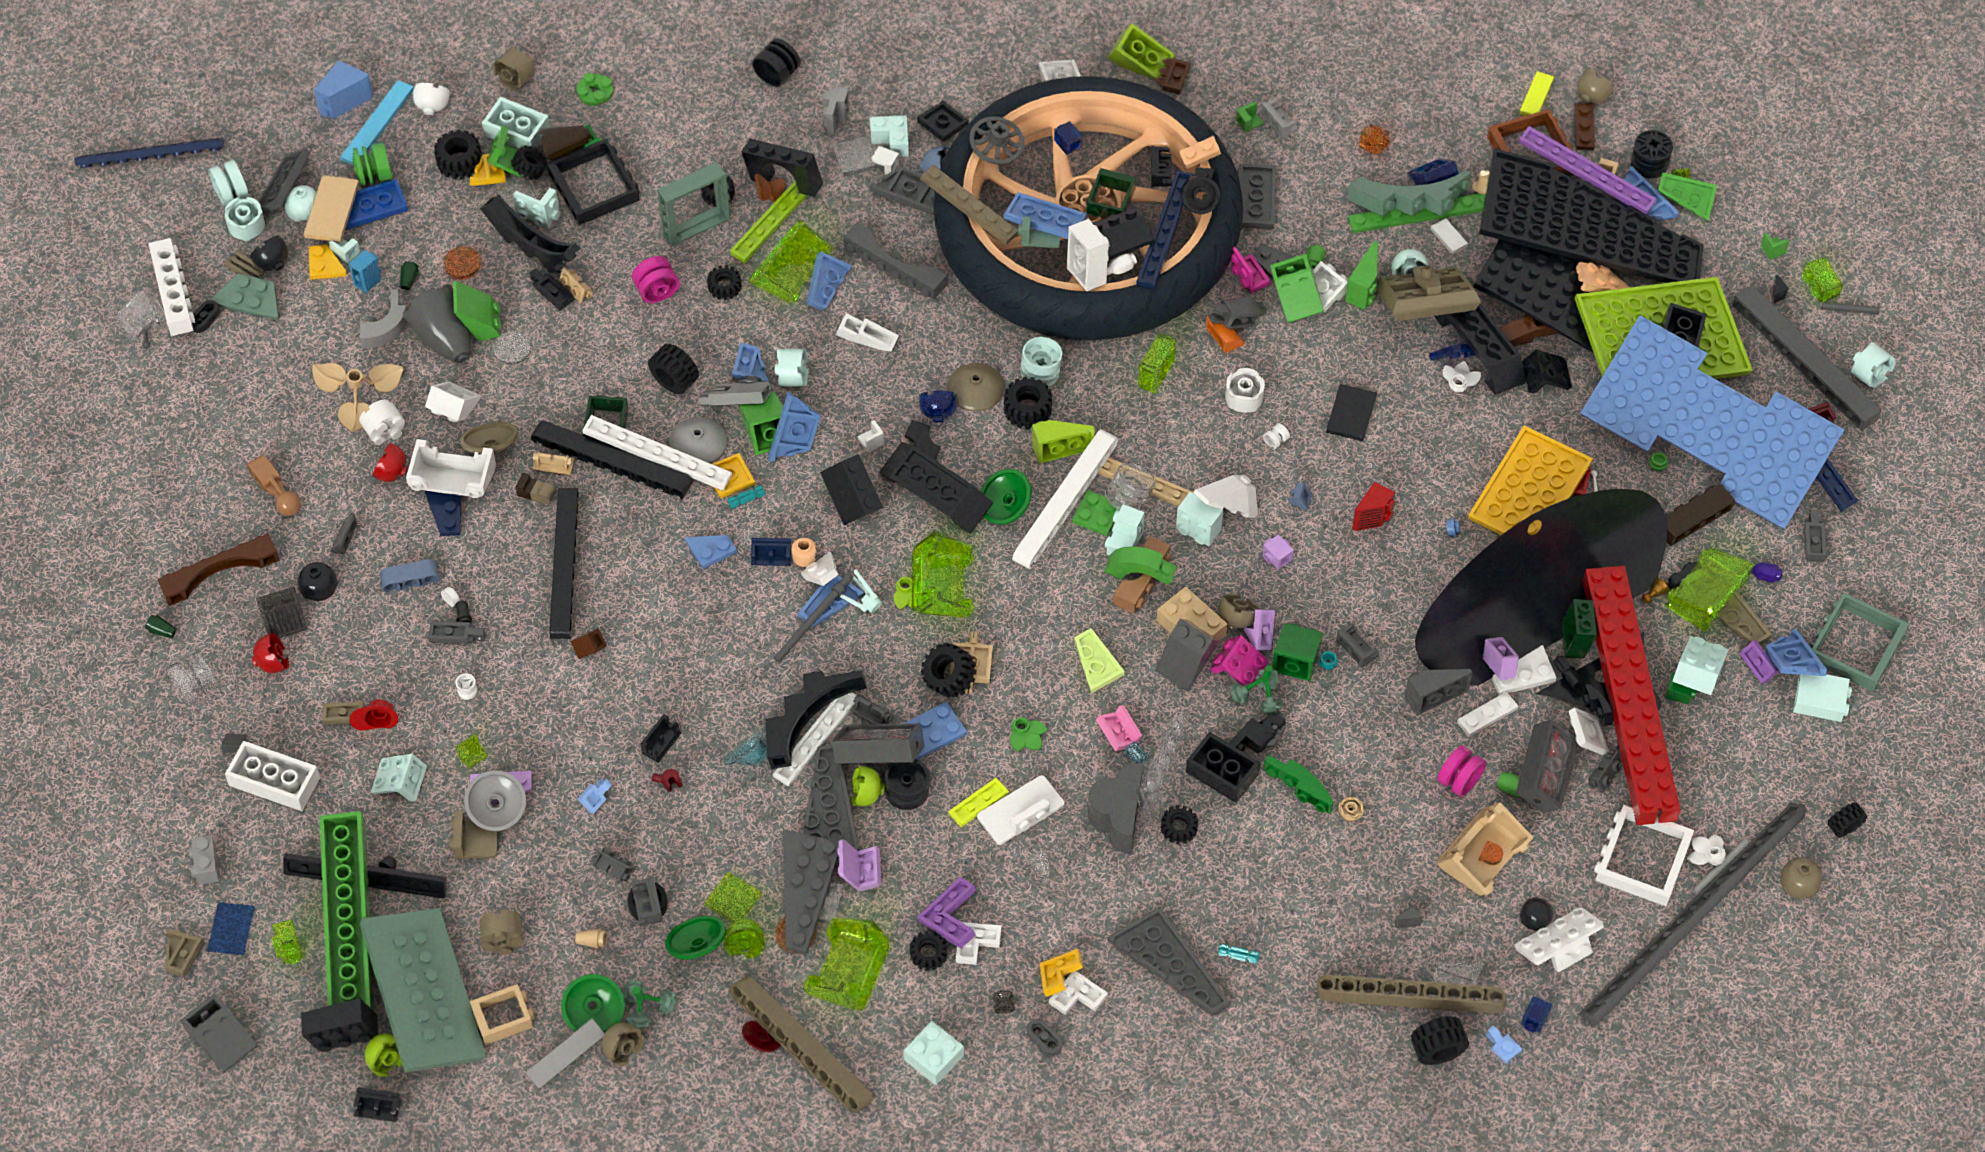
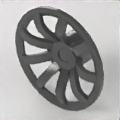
[969,117,1025,165]

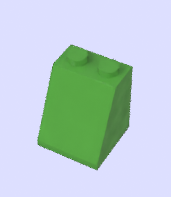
[738,391,783,455]

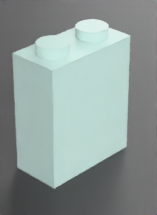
[1793,674,1852,722]

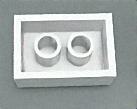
[1067,219,1109,291]

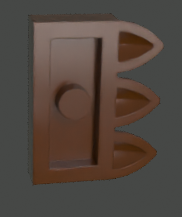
[1155,58,1191,94]

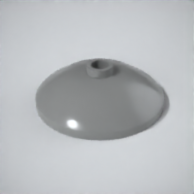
[670,417,727,464]
[464,770,526,832]

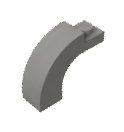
[360,290,407,348]

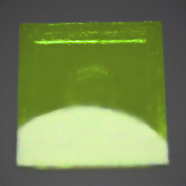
[704,872,762,926]

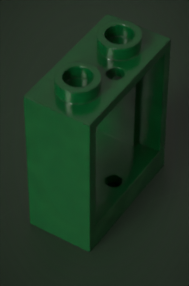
[1086,168,1136,219]
[582,395,629,446]
[1561,599,1597,658]

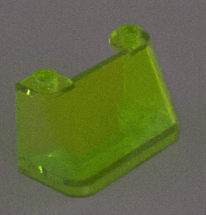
[748,219,834,303]
[911,531,974,618]
[1666,548,1755,632]
[802,917,890,1010]

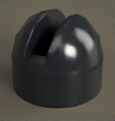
[378,856,397,869]

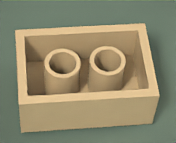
[1156,586,1227,641]

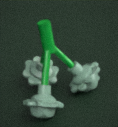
[1230,665,1283,716]
[623,979,678,1030]

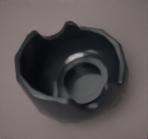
[1520,897,1553,931]

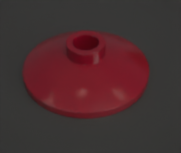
[741,1021,781,1052]

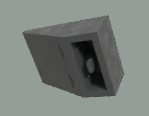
[181,993,257,1073]

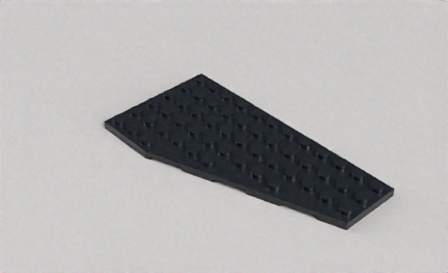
[1479,148,1704,283]

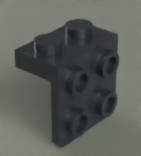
[1522,349,1572,393]

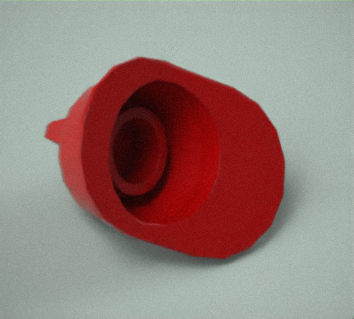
[349,699,398,731]

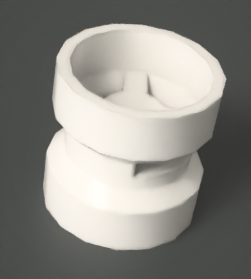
[1263,423,1290,450]
[455,673,478,700]

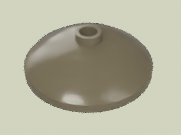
[948,363,1005,411]
[460,422,518,455]

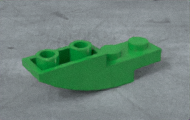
[1264,755,1334,814]

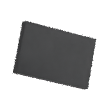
[1326,384,1377,441]

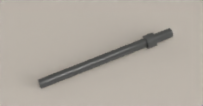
[774,573,853,663]

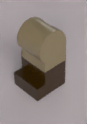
[516,473,556,505]

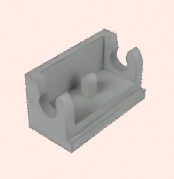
[1261,99,1298,138]

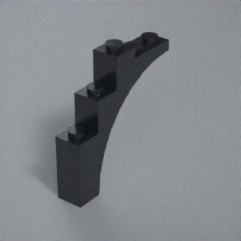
[480,195,580,273]
[765,670,867,769]

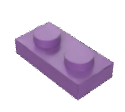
[1739,640,1779,684]

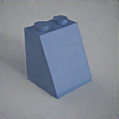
[314,60,373,119]

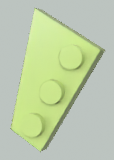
[1074,628,1124,694]

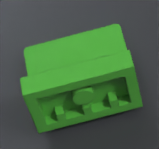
[488,126,523,177]

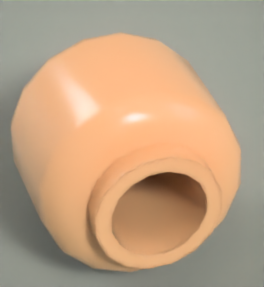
[791,538,817,567]

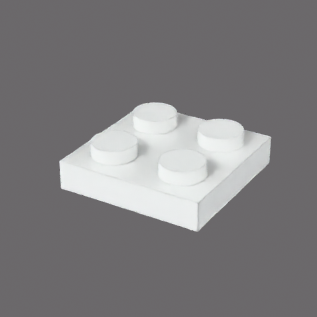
[1568,708,1609,755]

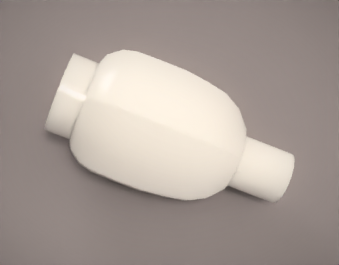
[1107,253,1137,275]

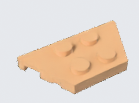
[1576,262,1630,292]

